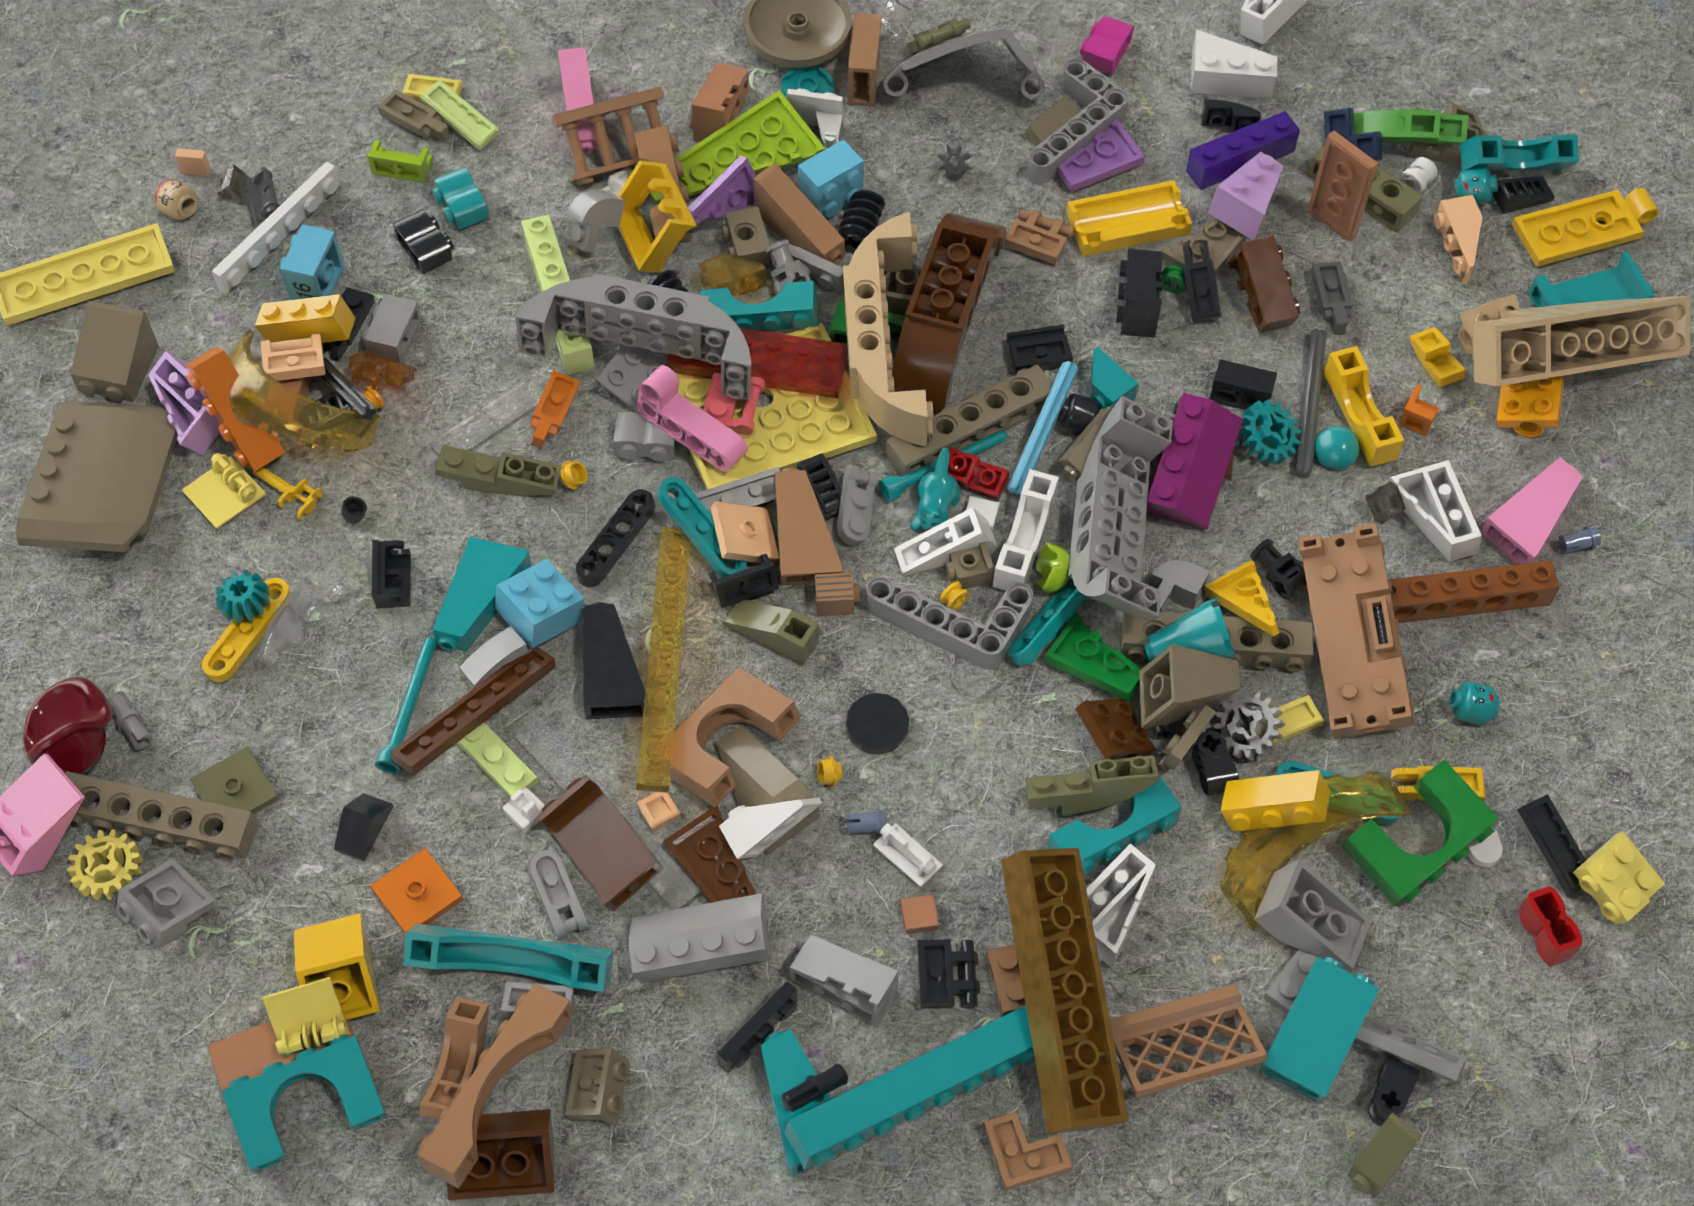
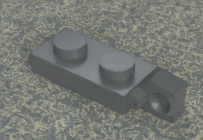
[1311,262,1353,335]

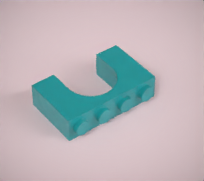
[222,1034,388,1173]

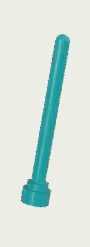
[879,430,1008,502]
[375,637,436,774]

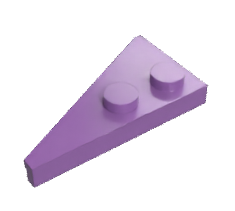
[688,156,756,224]

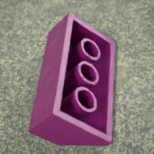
[1147,393,1243,530]

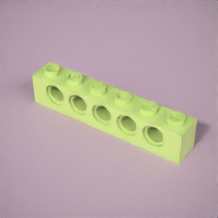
[521,214,595,375]

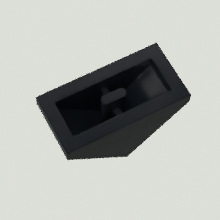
[334,793,394,862]

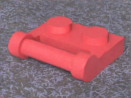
[703,373,766,435]

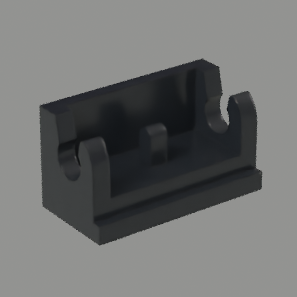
[1210,359,1277,410]
[371,540,411,609]
[708,553,779,609]

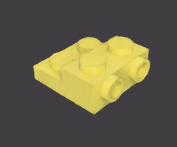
[1573,832,1665,925]

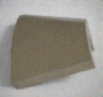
[1409,102,1487,165]

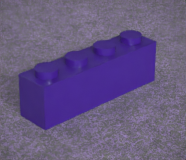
[1186,111,1300,190]

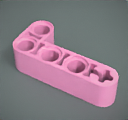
[637,365,748,472]

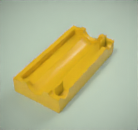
[1066,180,1192,256]

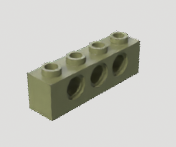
[1307,144,1423,233]

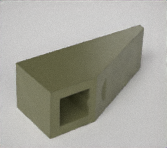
[723,599,819,665]

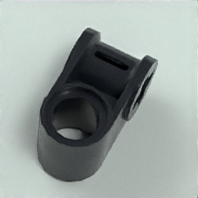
[1192,730,1239,796]
[1368,1055,1420,1126]

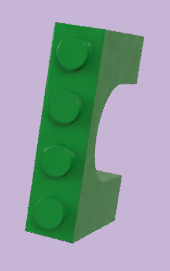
[1342,759,1499,906]

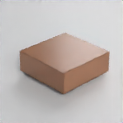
[900,895,939,934]

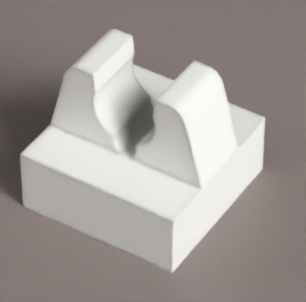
[502,787,545,834]

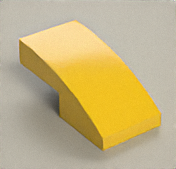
[1409,327,1466,387]

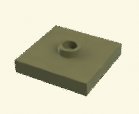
[190,747,279,832]

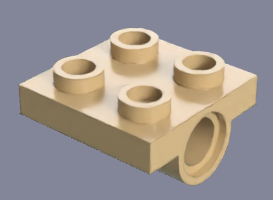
[1458,294,1520,360]

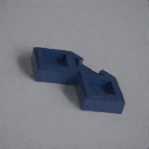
[1324,107,1382,161]

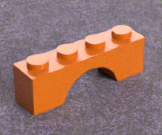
[184,347,285,471]

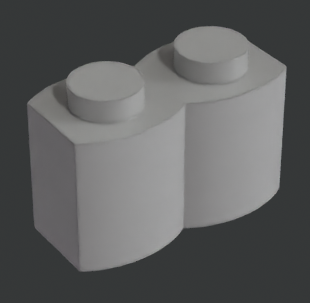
[614,412,676,462]

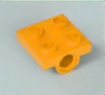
[1497,376,1565,438]

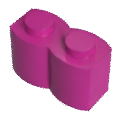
[1080,15,1134,75]

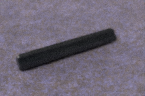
[319,358,377,421]

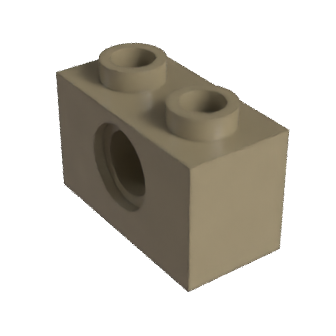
[721,206,772,274]

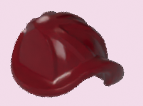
[23,677,113,774]

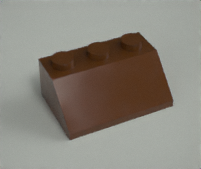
[446,1109,555,1200]

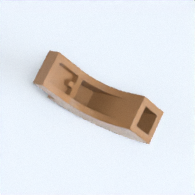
[419,997,489,1120]

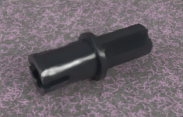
[781,1063,848,1112]

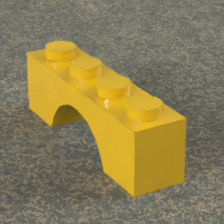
[1324,346,1404,467]

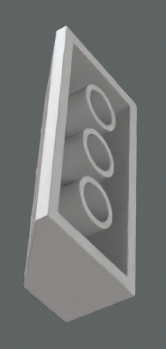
[628,893,772,983]

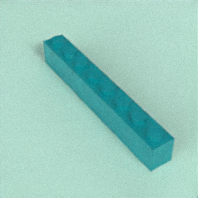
[784,1006,1035,1170]

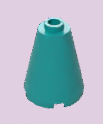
[1144,598,1236,662]

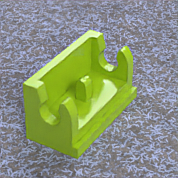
[367,139,434,183]

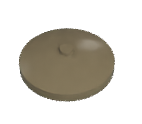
[744,0,852,68]

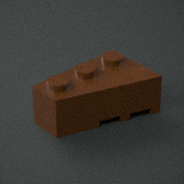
[1228,236,1300,333]

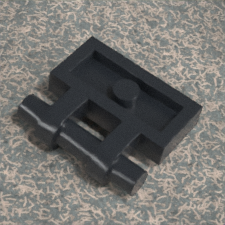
[917,939,980,1008]

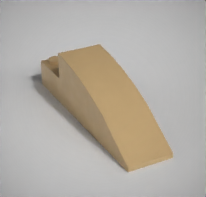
[1473,296,1690,387]

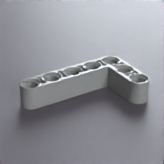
[1027,58,1128,185]
[866,577,1034,669]

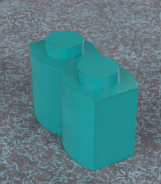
[432,167,490,230]

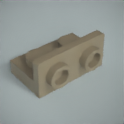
[565,1048,629,1125]

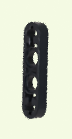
[576,489,655,587]

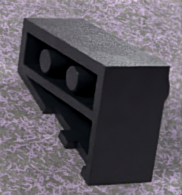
[1116,248,1162,338]

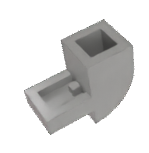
[567,190,626,253]
[1149,560,1210,613]

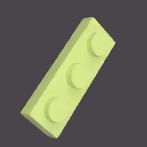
[457,722,539,798]

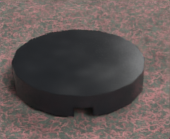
[846,693,909,754]

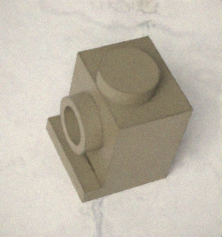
[945,542,994,590]

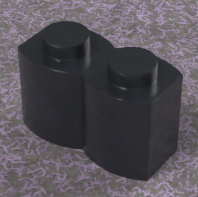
[393,209,454,274]

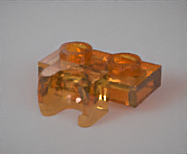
[349,350,416,390]

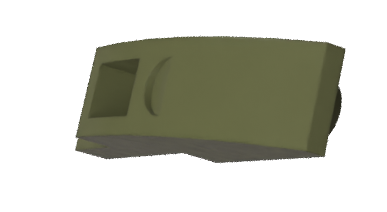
[435,444,562,496]
[1025,756,1159,816]

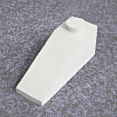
[894,507,997,576]
[719,798,822,859]

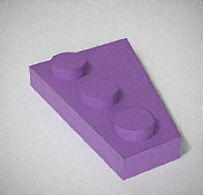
[1057,119,1145,192]

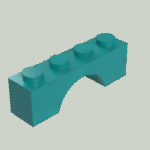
[1460,134,1580,171]
[700,281,819,333]
[1047,776,1182,875]

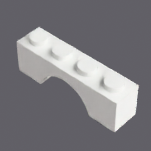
[993,469,1059,591]

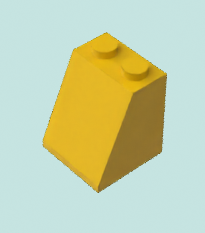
[294,913,380,1020]

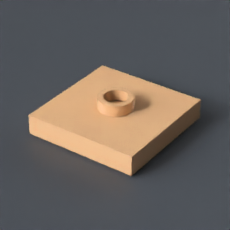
[710,501,780,565]

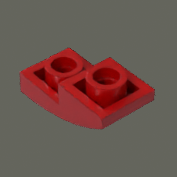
[948,448,1010,501]

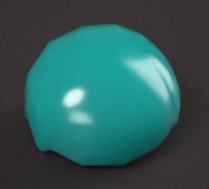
[1314,426,1360,470]

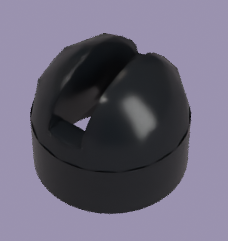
[341,496,367,523]

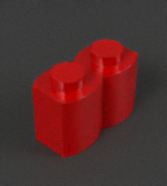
[1519,886,1582,967]

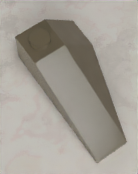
[715,725,819,855]

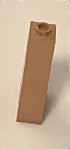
[848,13,882,107]
[753,163,845,265]
[775,467,843,585]

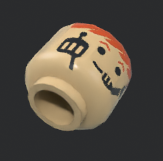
[155,179,198,221]

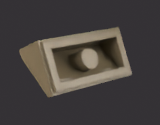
[1027,97,1079,146]

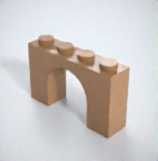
[653,667,800,807]

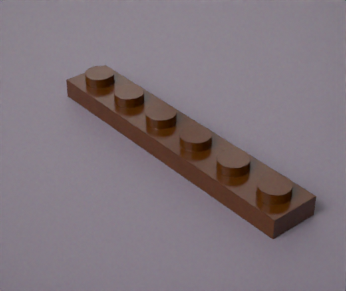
[390,646,556,776]

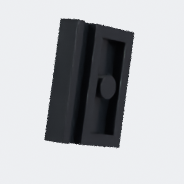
[1006,324,1073,374]

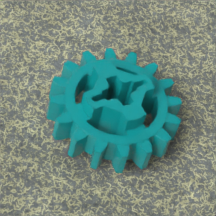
[1239,399,1301,465]

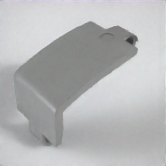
[883,27,1045,99]

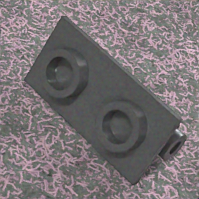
[245,167,280,222]

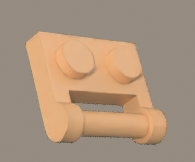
[261,333,326,383]

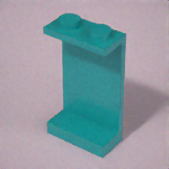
[1528,252,1655,308]
[1260,956,1380,1103]

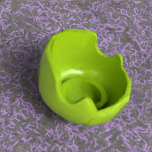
[1036,542,1070,593]

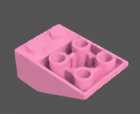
[0,754,85,876]

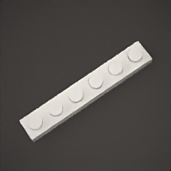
[212,162,340,294]

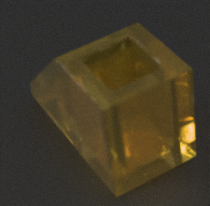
[699,253,766,298]

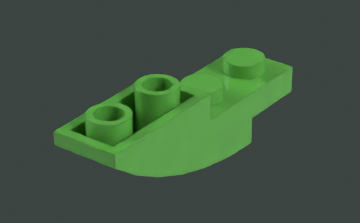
[1354,109,1469,145]

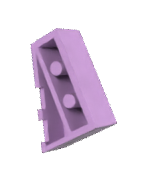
[1208,152,1284,240]
[148,351,238,456]

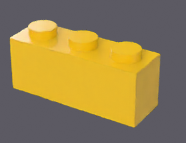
[255,294,355,343]
[1221,770,1330,832]

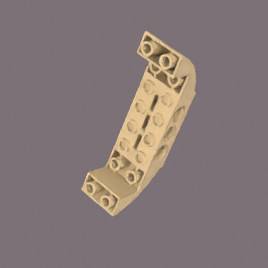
[843,212,933,447]

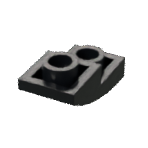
[1201,99,1261,133]

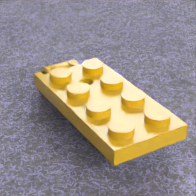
[1511,188,1659,267]

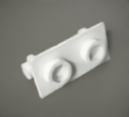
[873,823,943,888]

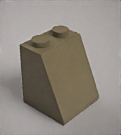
[70,301,159,402]
[1139,644,1241,729]

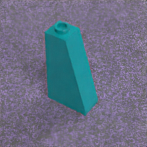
[433,537,532,652]
[760,1029,832,1178]

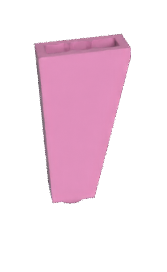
[558,47,600,154]
[1481,457,1583,564]

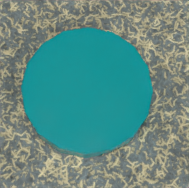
[781,66,834,100]

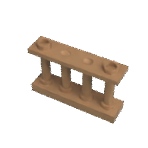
[551,86,680,186]

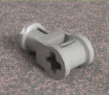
[765,239,810,295]

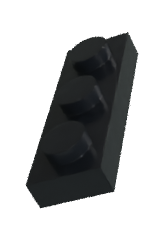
[717,981,798,1073]

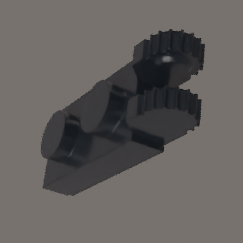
[1183,240,1222,323]
[322,287,375,360]

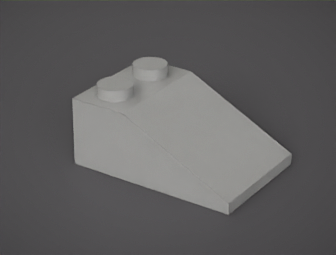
[1254,858,1372,971]

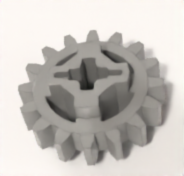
[1214,690,1285,761]

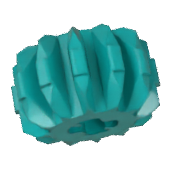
[215,569,270,624]

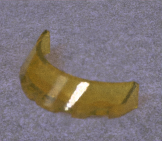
[227,329,380,452]
[1220,771,1411,931]

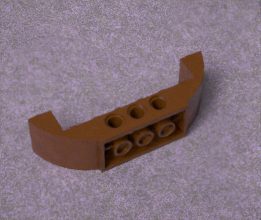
[892,213,1006,414]

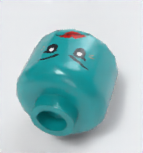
[1455,167,1498,205]
[1449,681,1500,726]

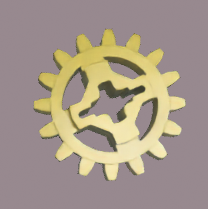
[67,829,143,901]

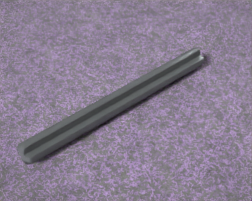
[1295,329,1327,478]

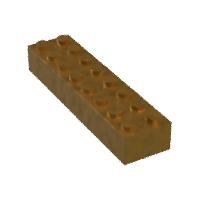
[1001,848,1128,1134]

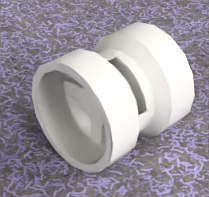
[1398,157,1438,194]

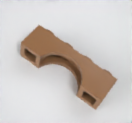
[634,125,695,242]

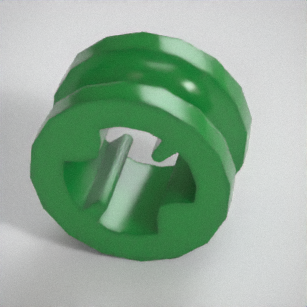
[1160,265,1186,293]

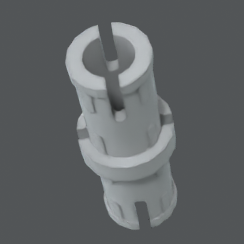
[107,691,153,750]

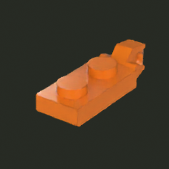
[530,370,581,449]

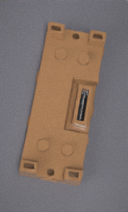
[1298,523,1415,739]

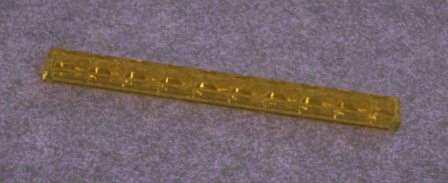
[636,527,691,793]

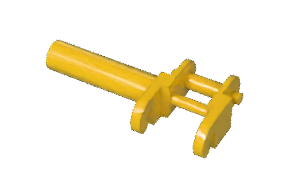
[253,467,323,520]

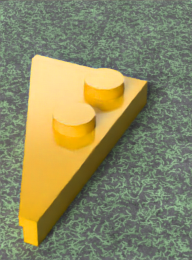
[1204,560,1279,636]

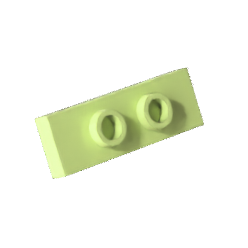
[420,79,499,151]

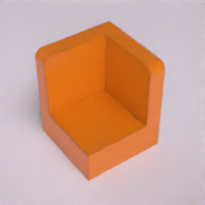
[1399,384,1439,437]

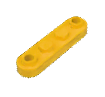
[202,578,292,682]

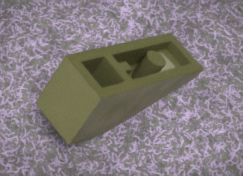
[1347,1112,1421,1198]

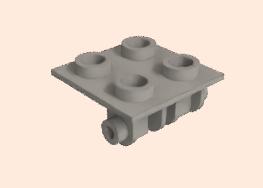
[596,345,662,413]

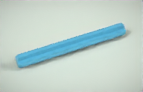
[1008,361,1078,495]

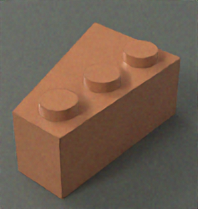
[690,62,750,142]

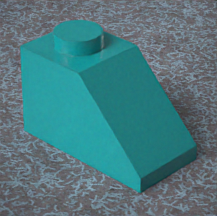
[1090,346,1138,411]

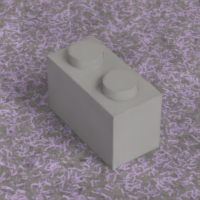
[362,294,422,364]

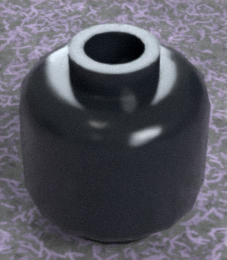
[1057,393,1099,434]

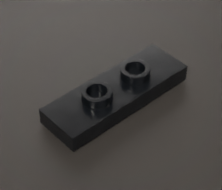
[1517,794,1586,897]

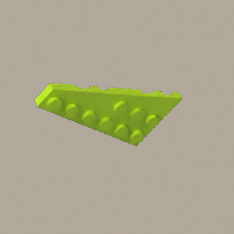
[649,90,826,204]

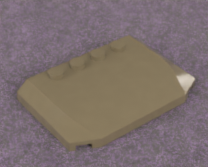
[16,401,177,552]

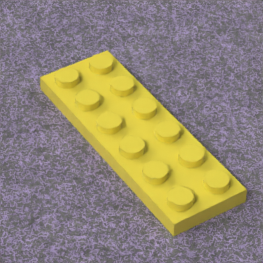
[0,223,175,326]

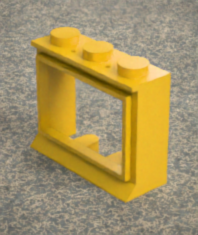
[617,160,697,273]

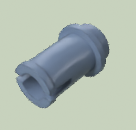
[1558,526,1601,554]
[847,809,887,835]

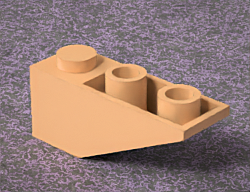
[1434,195,1482,284]

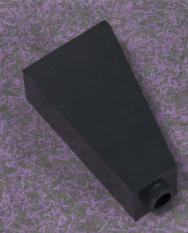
[582,602,649,720]

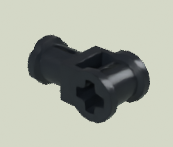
[1250,539,1307,599]

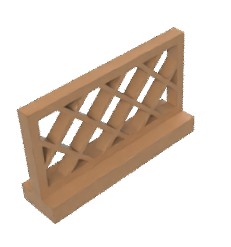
[1110,984,1267,1098]

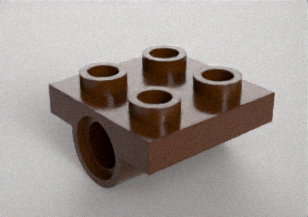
[1075,698,1155,760]

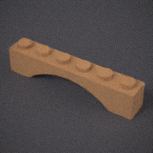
[418,983,573,1189]

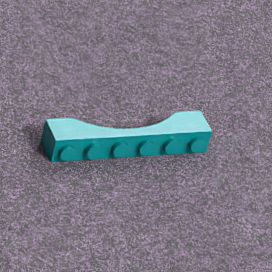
[403,924,614,992]

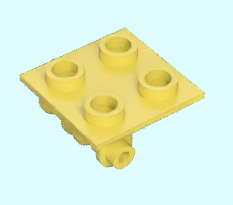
[182,453,267,529]
[262,977,350,1056]

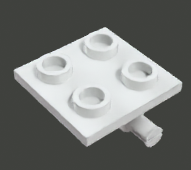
[787,89,845,149]

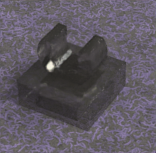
[218,164,249,205]
[1365,481,1406,525]

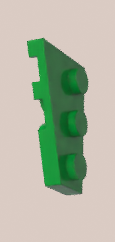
[1045,613,1141,701]

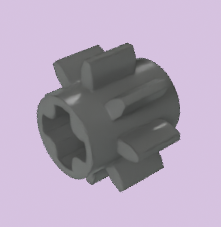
[937,144,970,179]

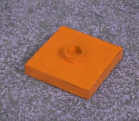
[370,848,463,935]

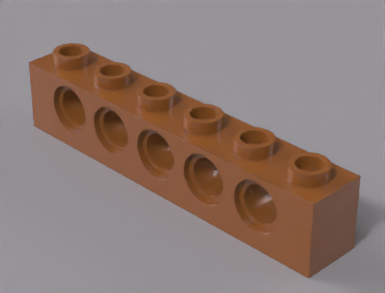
[1388,561,1560,623]

